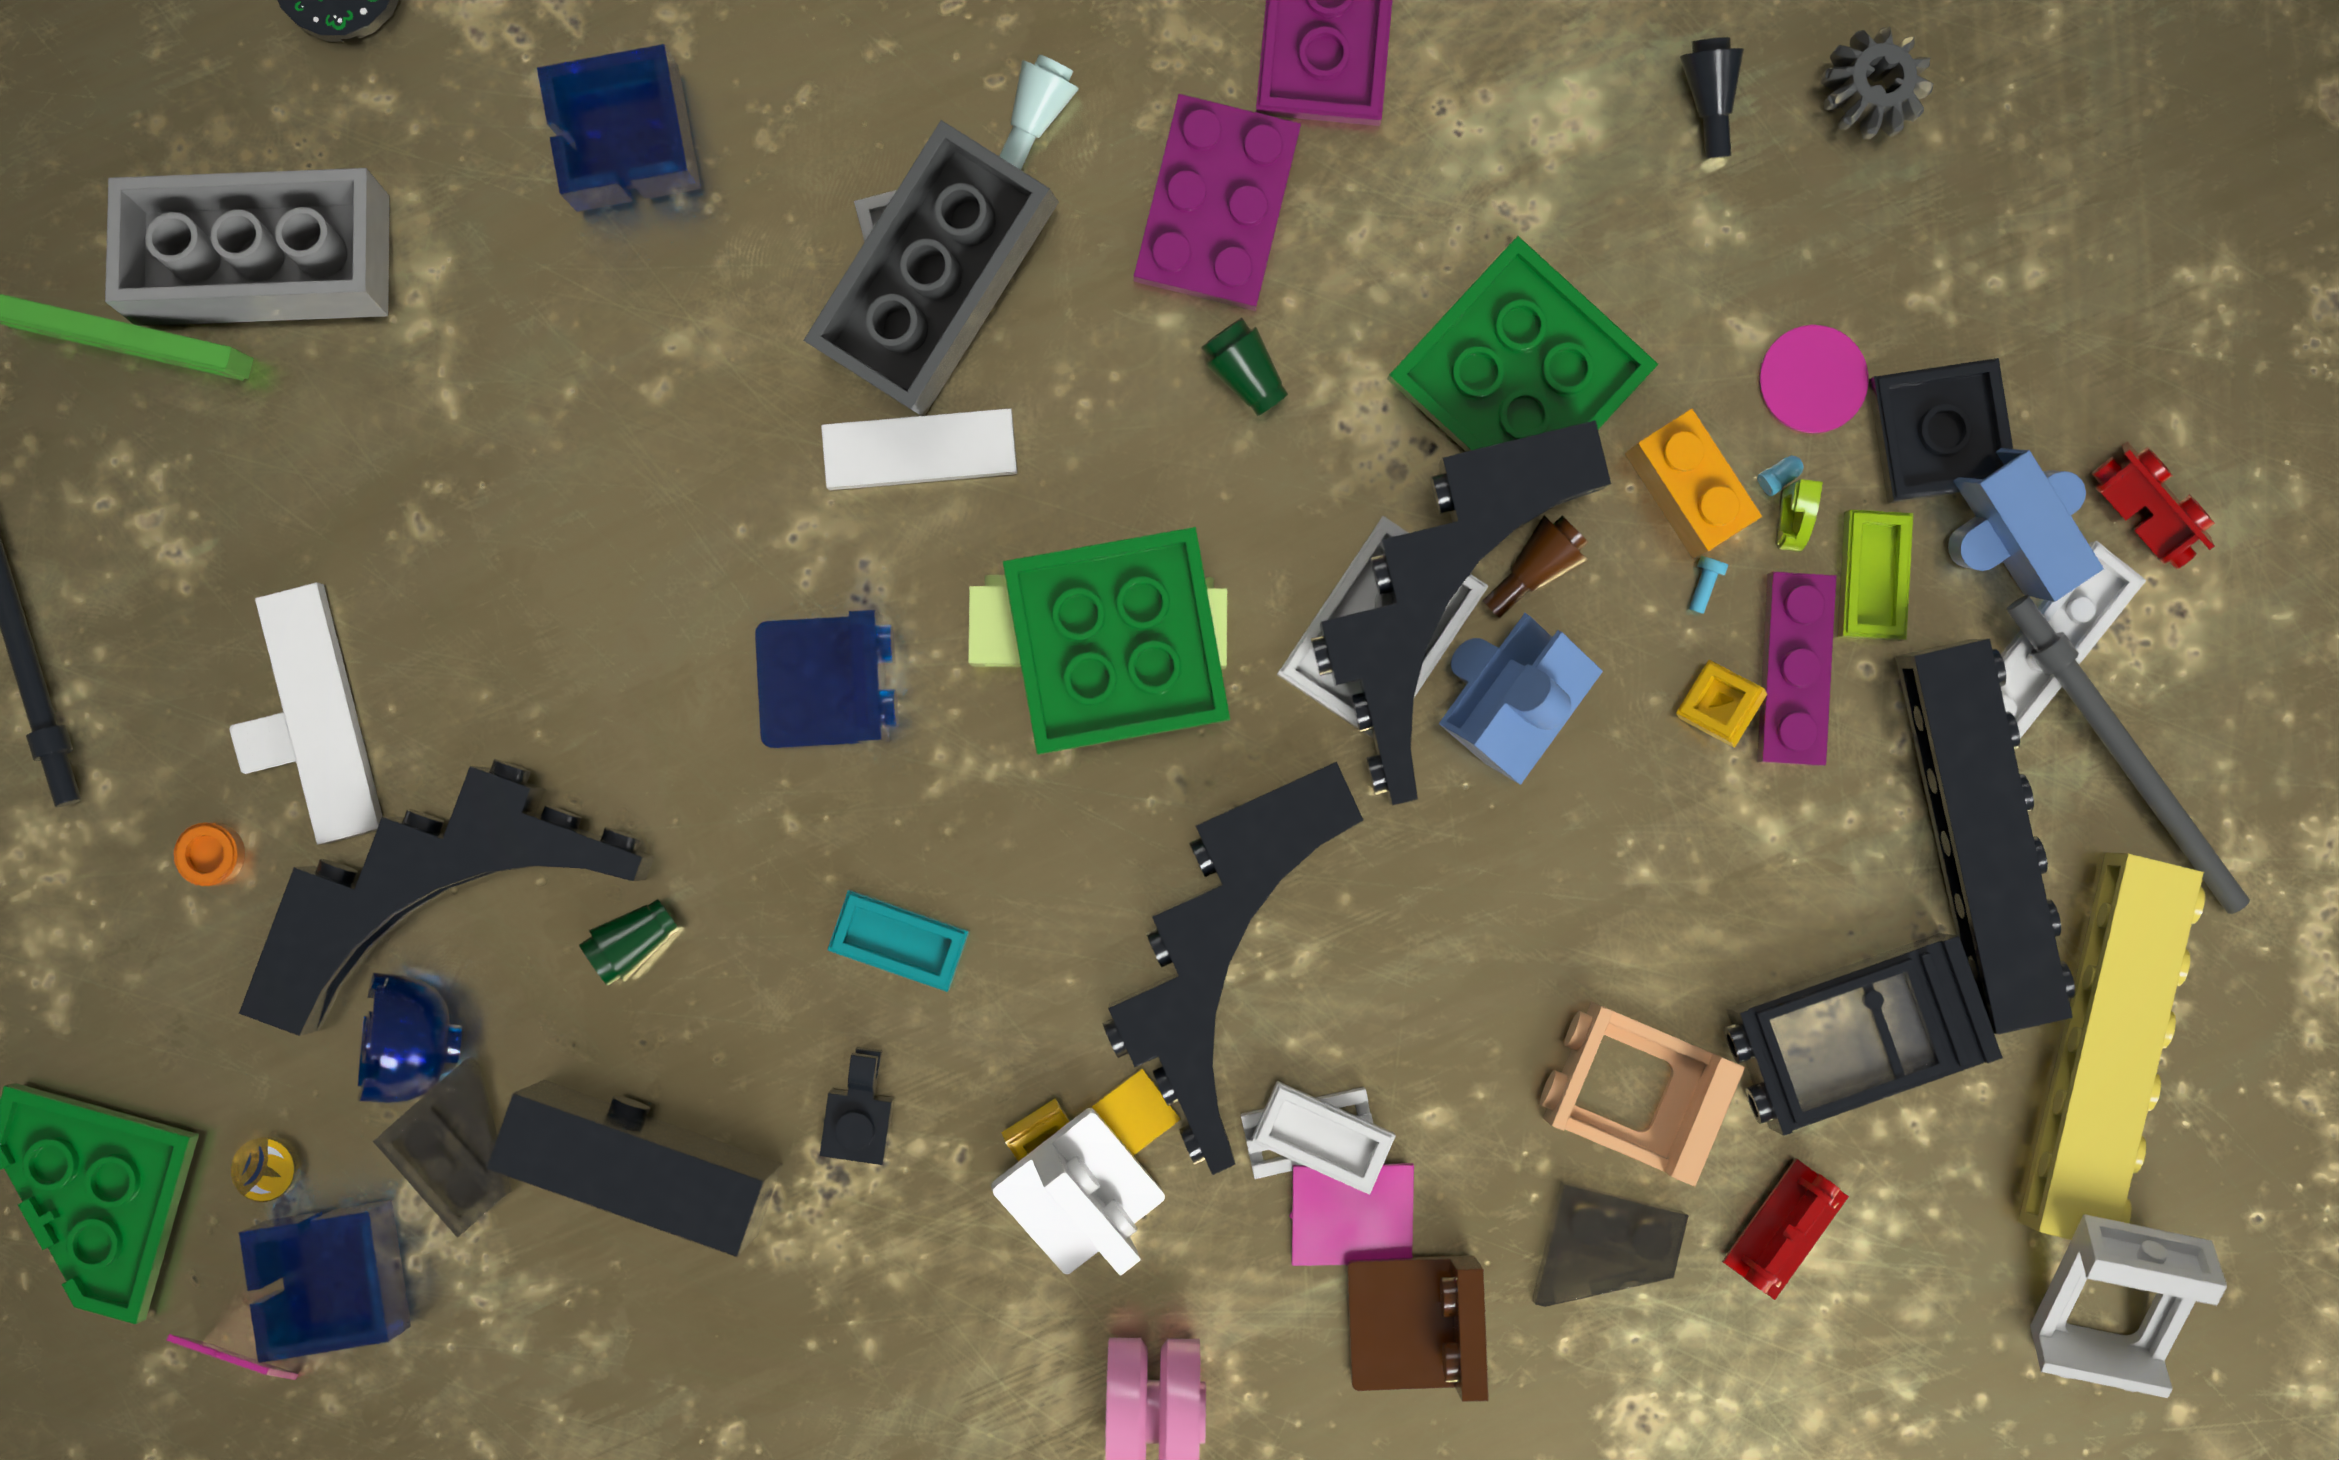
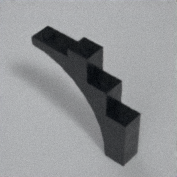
[1311,420,1611,806]
[239,759,655,1036]
[1102,762,1363,1175]

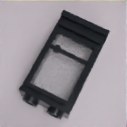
[1724,933,2003,1136]

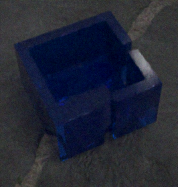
[537,44,701,212]
[239,1200,411,1363]

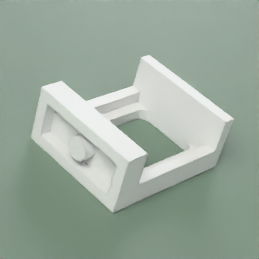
[2030,1214,2227,1398]

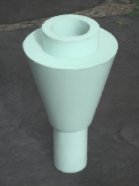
[999,54,1079,170]

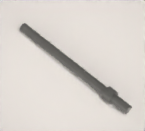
[2006,595,2250,914]

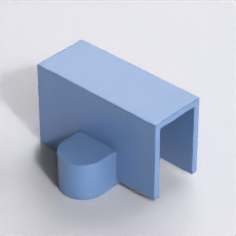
[1948,448,2104,602]
[1439,613,1603,785]

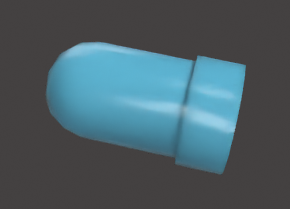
[1757,455,1804,496]

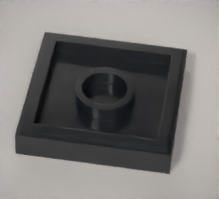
[1869,358,2013,504]

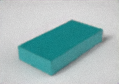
[827,889,970,992]

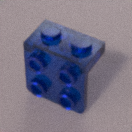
[755,610,898,748]

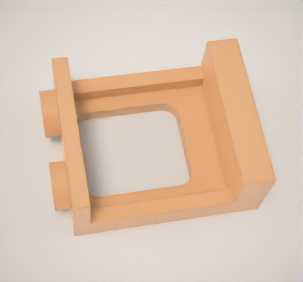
[1540,1002,1745,1187]

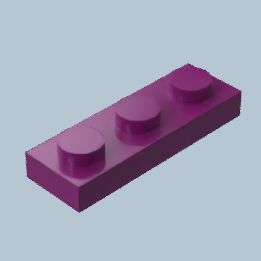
[1757,571,1837,766]

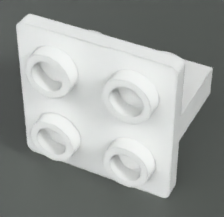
[991,1108,1165,1276]

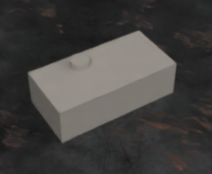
[105,168,389,326]

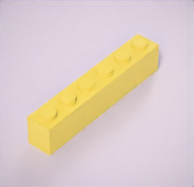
[2018,852,2205,1240]

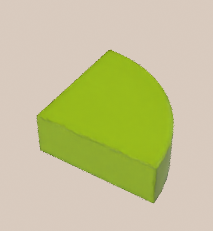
[1776,479,1823,552]

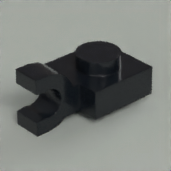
[819,1047,894,1165]

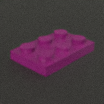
[1133,94,1301,311]

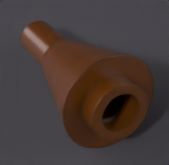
[1482,515,1589,618]

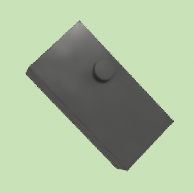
[803,120,1059,416]

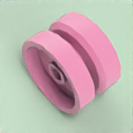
[1106,1337,1206,1460]

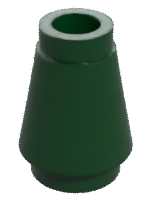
[1201,318,1288,416]
[579,899,680,986]

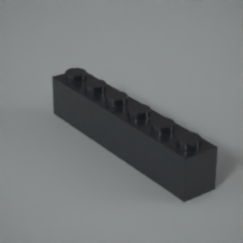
[1895,639,2075,1035]

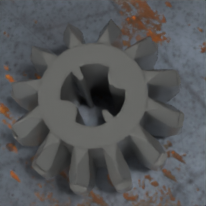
[1820,27,1934,140]

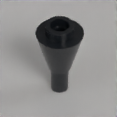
[1680,37,1744,159]

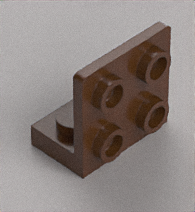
[1347,1256,1489,1402]

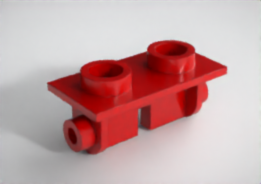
[2092,441,2215,570]
[1722,1158,1849,1300]

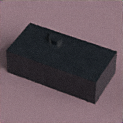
[486,1080,783,1257]

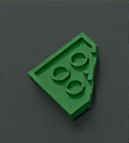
[0,1083,199,1324]

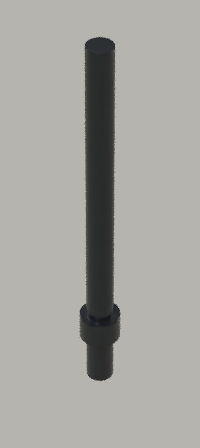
[0,537,81,807]

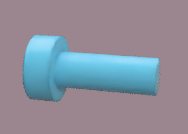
[1689,555,1729,614]

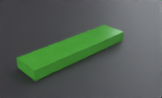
[0,294,254,381]

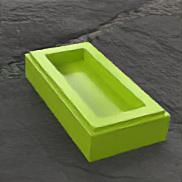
[1838,509,1913,641]

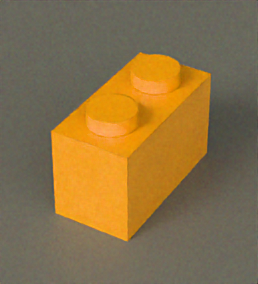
[1625,409,1763,559]

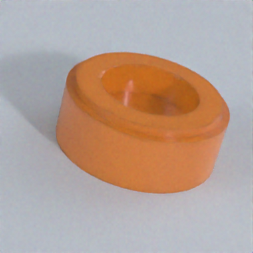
[174,822,245,886]

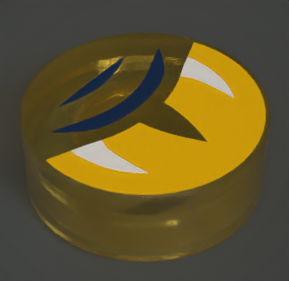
[231,1136,302,1202]

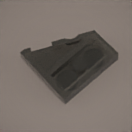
[373,1056,512,1238]
[1532,1181,1689,1307]

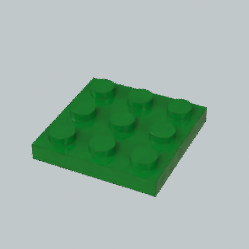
[1387,236,1658,452]
[1003,527,1230,755]

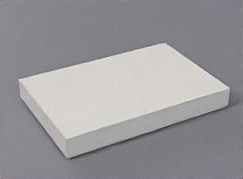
[1277,516,1488,739]

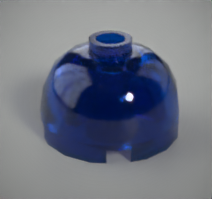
[358,973,462,1104]

